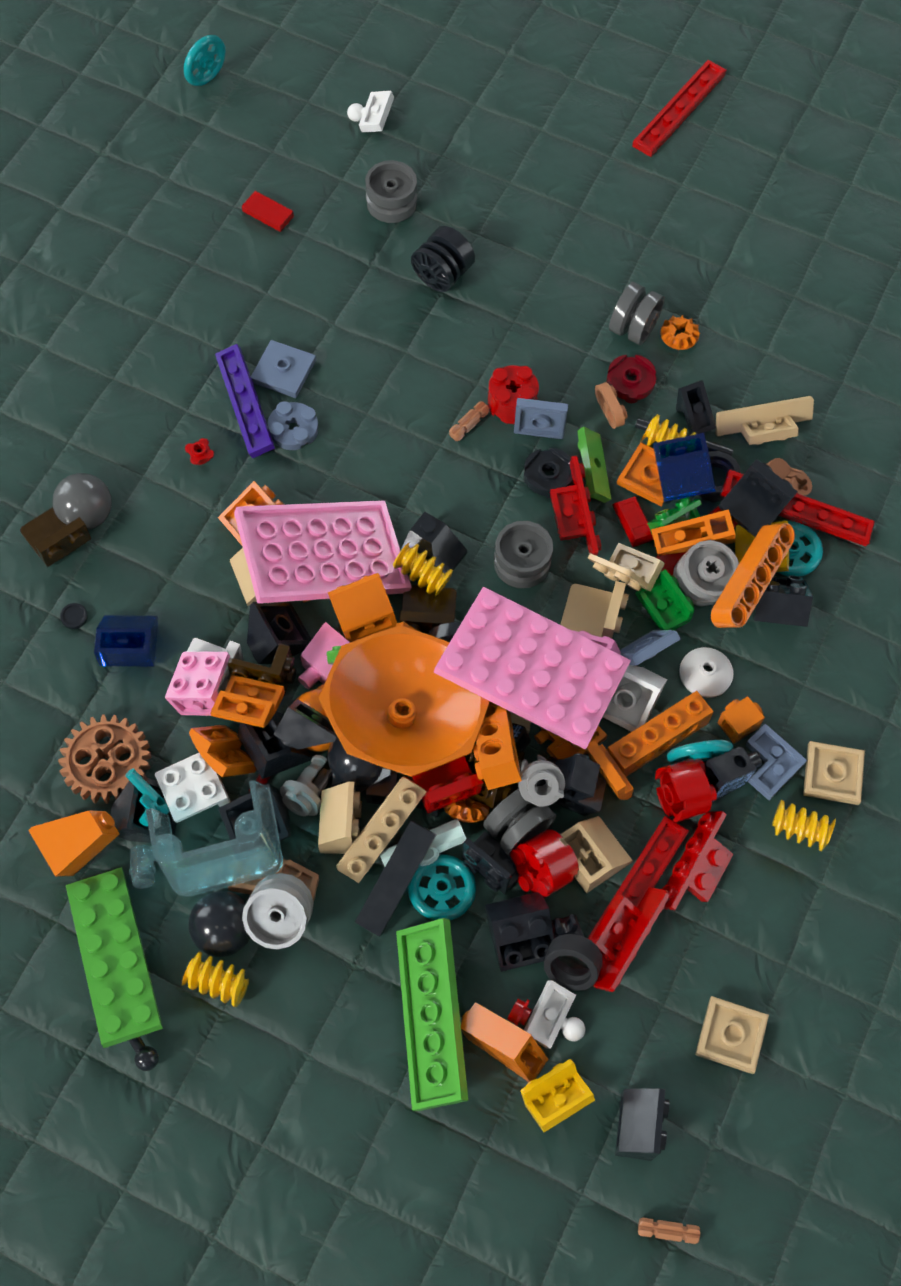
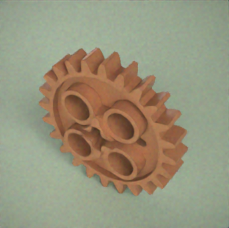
[58,715,151,804]

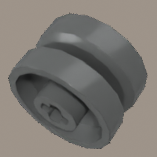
[365,160,417,223]
[609,281,665,345]
[494,521,553,588]
[483,789,557,856]

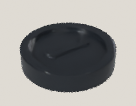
[60,603,88,629]

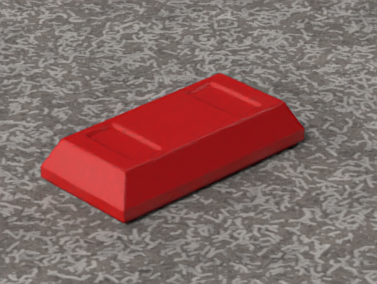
[612,496,654,547]

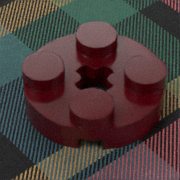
[606,355,656,404]

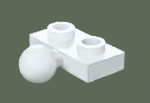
[347,91,394,132]
[524,980,585,1049]

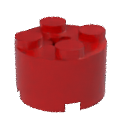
[488,365,539,424]
[655,759,717,822]
[511,830,579,897]

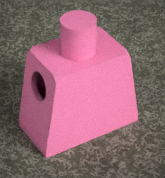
[298,622,350,689]

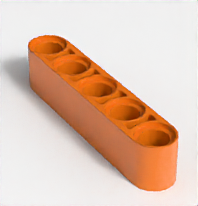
[711,523,795,628]

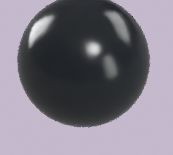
[328,738,384,787]
[188,891,251,957]

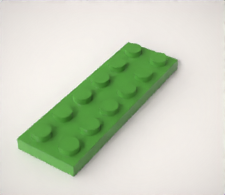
[66,867,163,1048]
[396,918,469,1111]

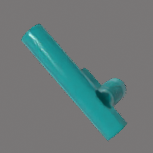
[125,768,170,826]

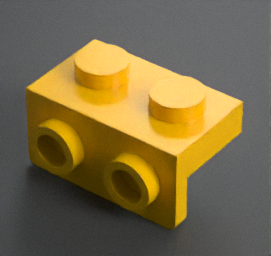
[521,1059,595,1132]

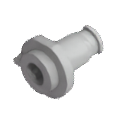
[280,755,333,816]
[518,755,565,807]

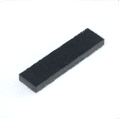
[355,821,437,937]

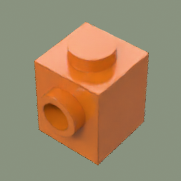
[717,696,765,744]

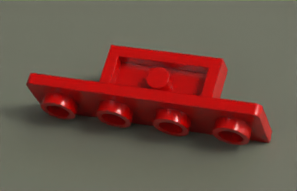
[550,455,601,556]
[662,811,733,910]
[590,887,670,992]

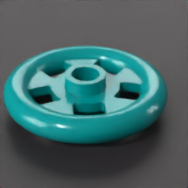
[184,35,226,86]
[777,521,823,577]
[667,740,733,764]
[408,854,476,920]

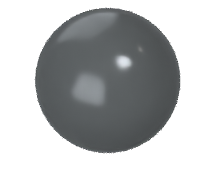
[53,473,112,530]

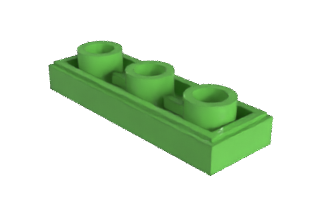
[577,427,612,503]

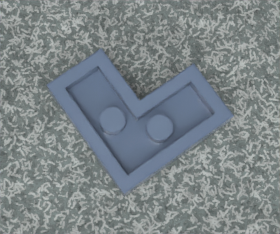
[745,724,807,800]

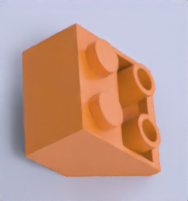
[327,573,397,642]

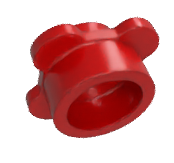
[185,438,214,465]
[507,999,532,1027]

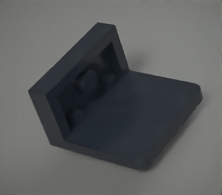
[719,459,798,537]

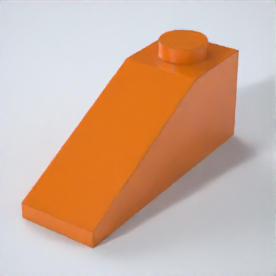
[651,509,736,555]

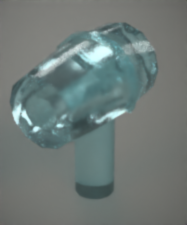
[129,845,158,889]

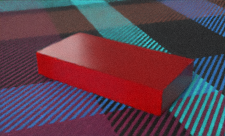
[242,191,294,232]

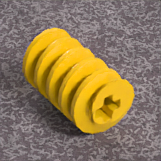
[641,414,697,464]
[393,543,453,596]
[772,800,836,852]
[182,951,249,1007]

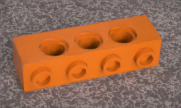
[607,691,714,777]
[473,701,522,790]

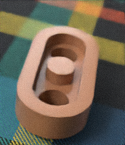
[595,382,627,429]

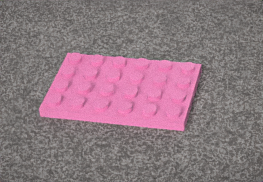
[234,501,412,604]
[434,587,631,750]

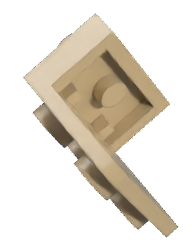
[588,543,665,592]
[561,581,629,638]

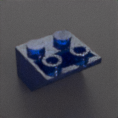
[653,433,716,502]
[94,615,158,667]

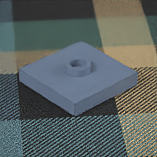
[251,340,316,398]
[514,398,568,439]
[620,630,680,666]

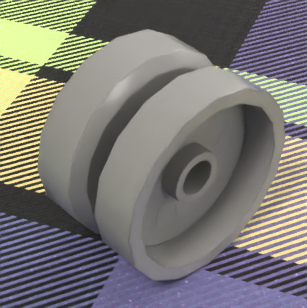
[673,540,739,606]
[242,873,314,949]

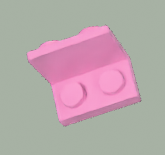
[165,652,230,716]

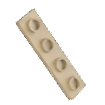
[716,396,814,445]
[336,776,427,883]

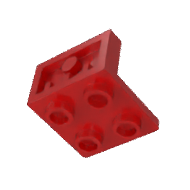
[412,756,483,813]

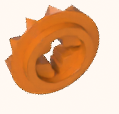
[660,315,700,350]
[444,798,489,823]

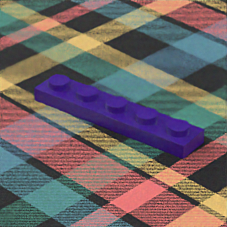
[215,344,275,458]

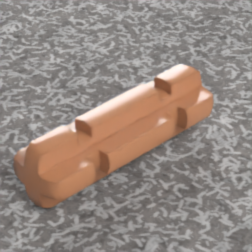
[449,401,489,441]
[638,1218,700,1244]

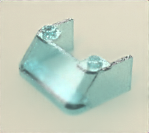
[146,780,283,897]

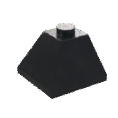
[400,512,467,579]
[247,602,312,665]
[110,775,177,845]
[218,784,291,860]

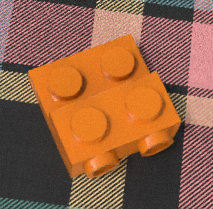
[218,481,285,546]

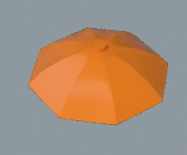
[319,625,490,777]

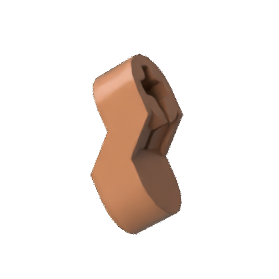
[766,458,812,496]

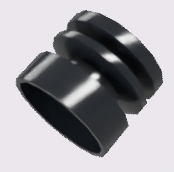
[411,226,475,292]

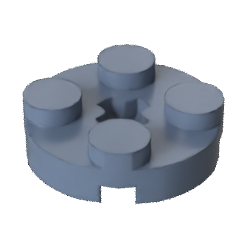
[268,401,318,450]

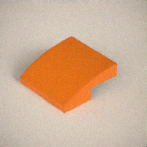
[210,675,285,728]
[189,725,257,777]
[586,740,634,800]

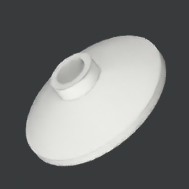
[679,647,733,698]

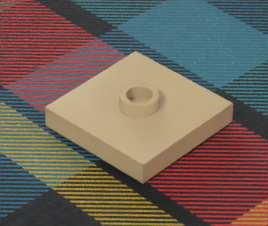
[803,741,865,805]
[695,996,769,1074]

